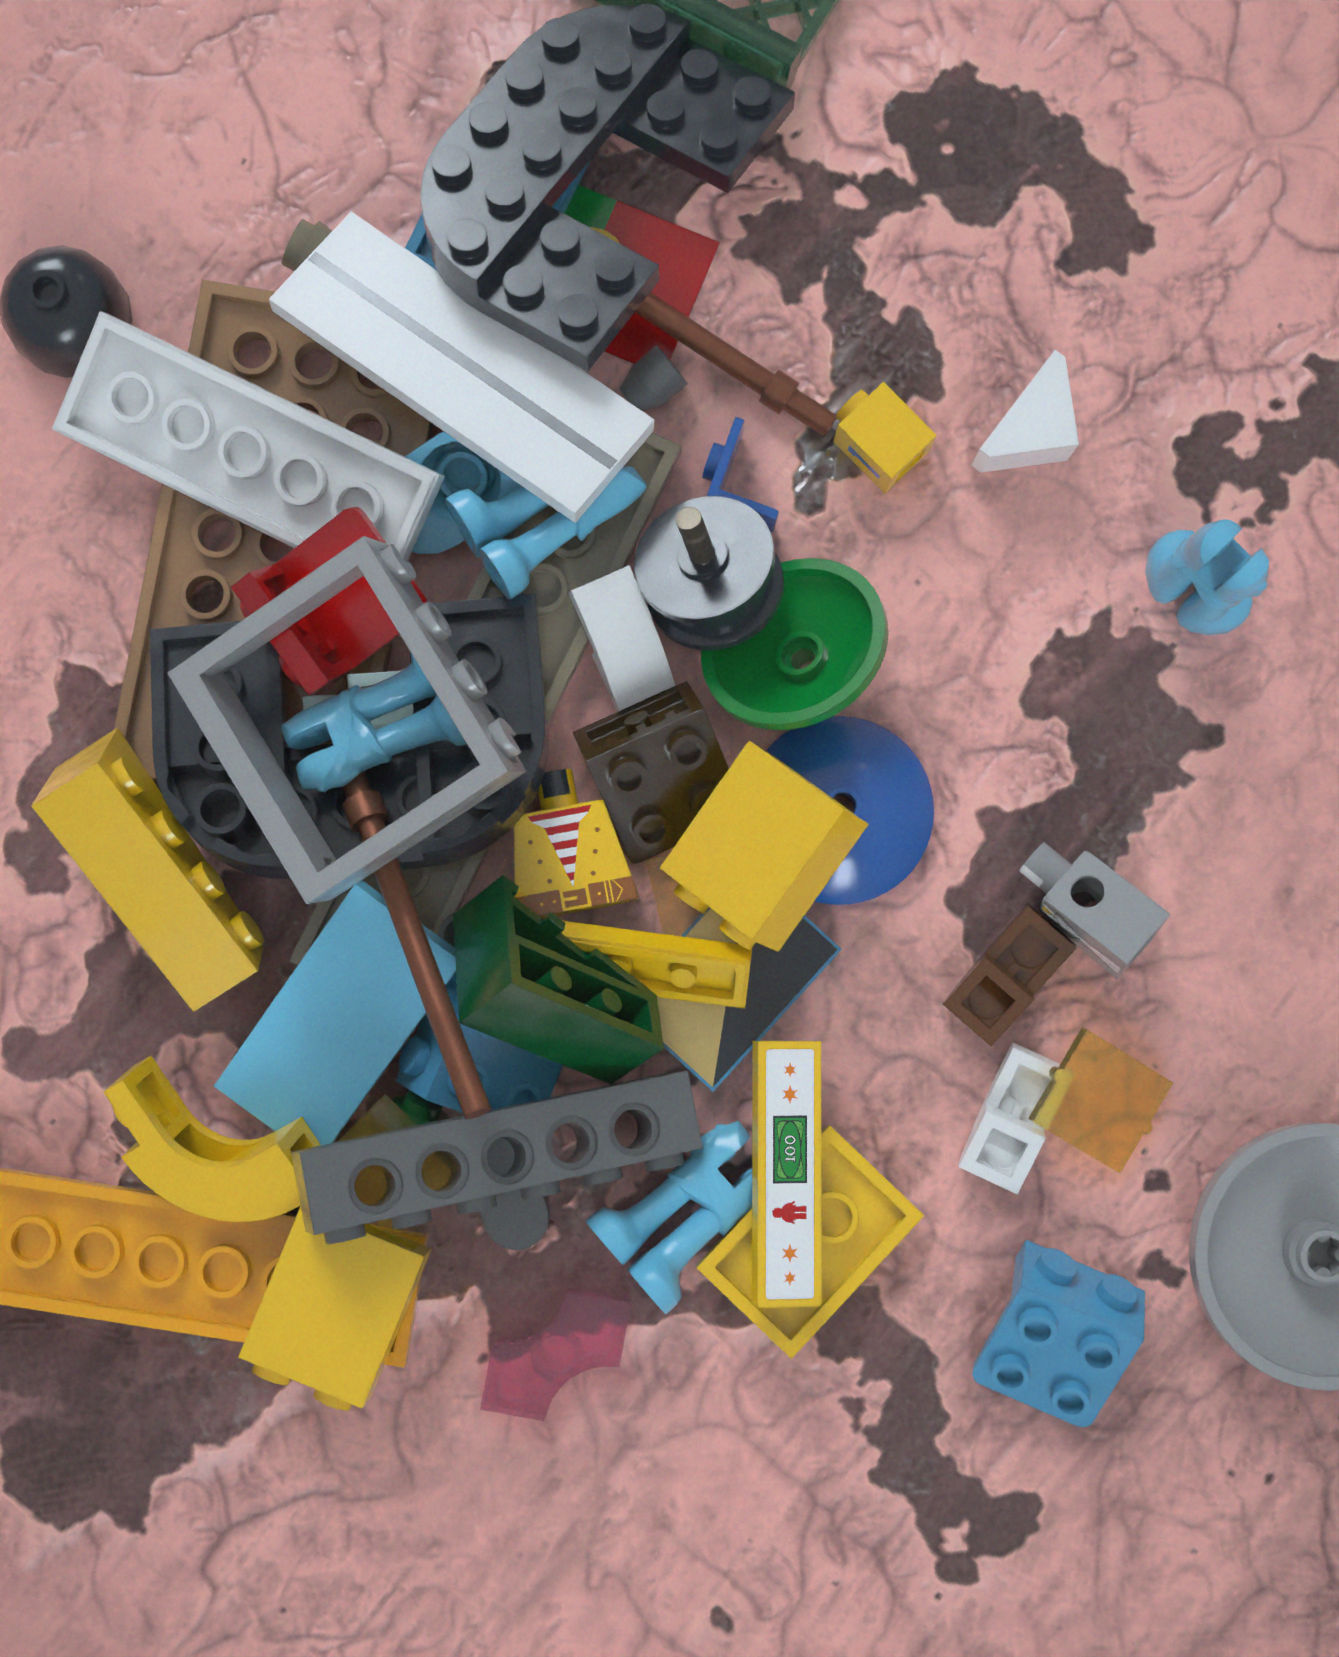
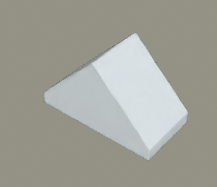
[971,350,1079,473]

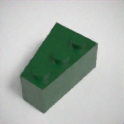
[453,875,664,1085]

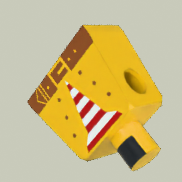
[514,769,639,918]

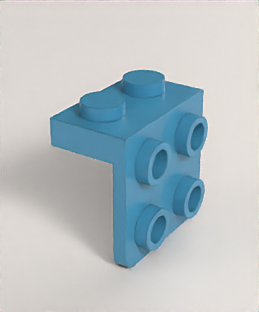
[396,973,563,1113]
[972,1240,1145,1427]

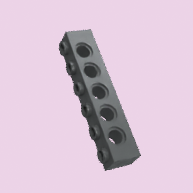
[291,1071,703,1244]

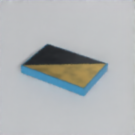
[657,907,842,1092]

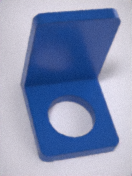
[702,417,779,532]

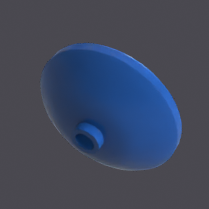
[766,716,934,905]

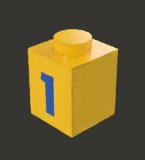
[833,381,937,494]

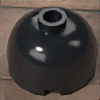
[0,245,132,378]

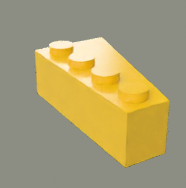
[31,727,264,1012]

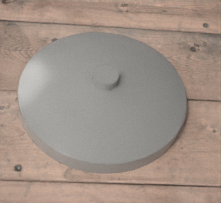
[1189,1122,1339,1391]

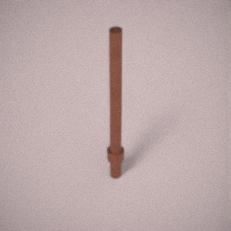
[635,292,836,437]
[342,771,491,1119]

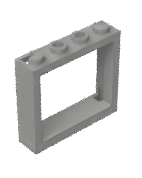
[168,536,527,904]

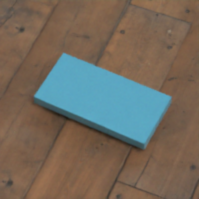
[214,880,456,1145]

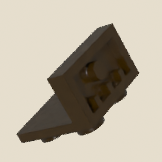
[572,681,729,864]

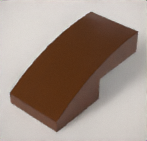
[942,903,1077,1046]

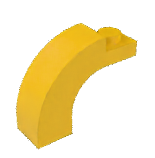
[103,1056,321,1222]

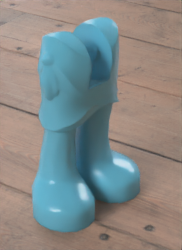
[445,466,647,600]
[1145,519,1269,635]
[280,653,467,792]
[585,1121,752,1314]

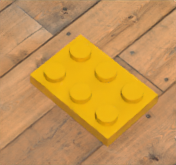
[696,1124,925,1359]

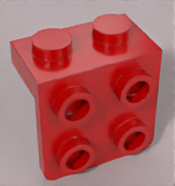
[231,507,428,696]

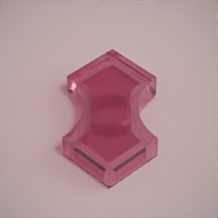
[480,1288,631,1421]

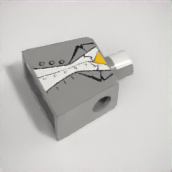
[1019,842,1170,980]

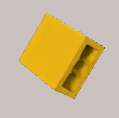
[660,740,869,952]
[238,1206,432,1411]

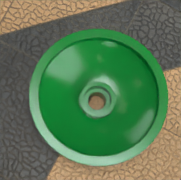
[701,558,889,730]

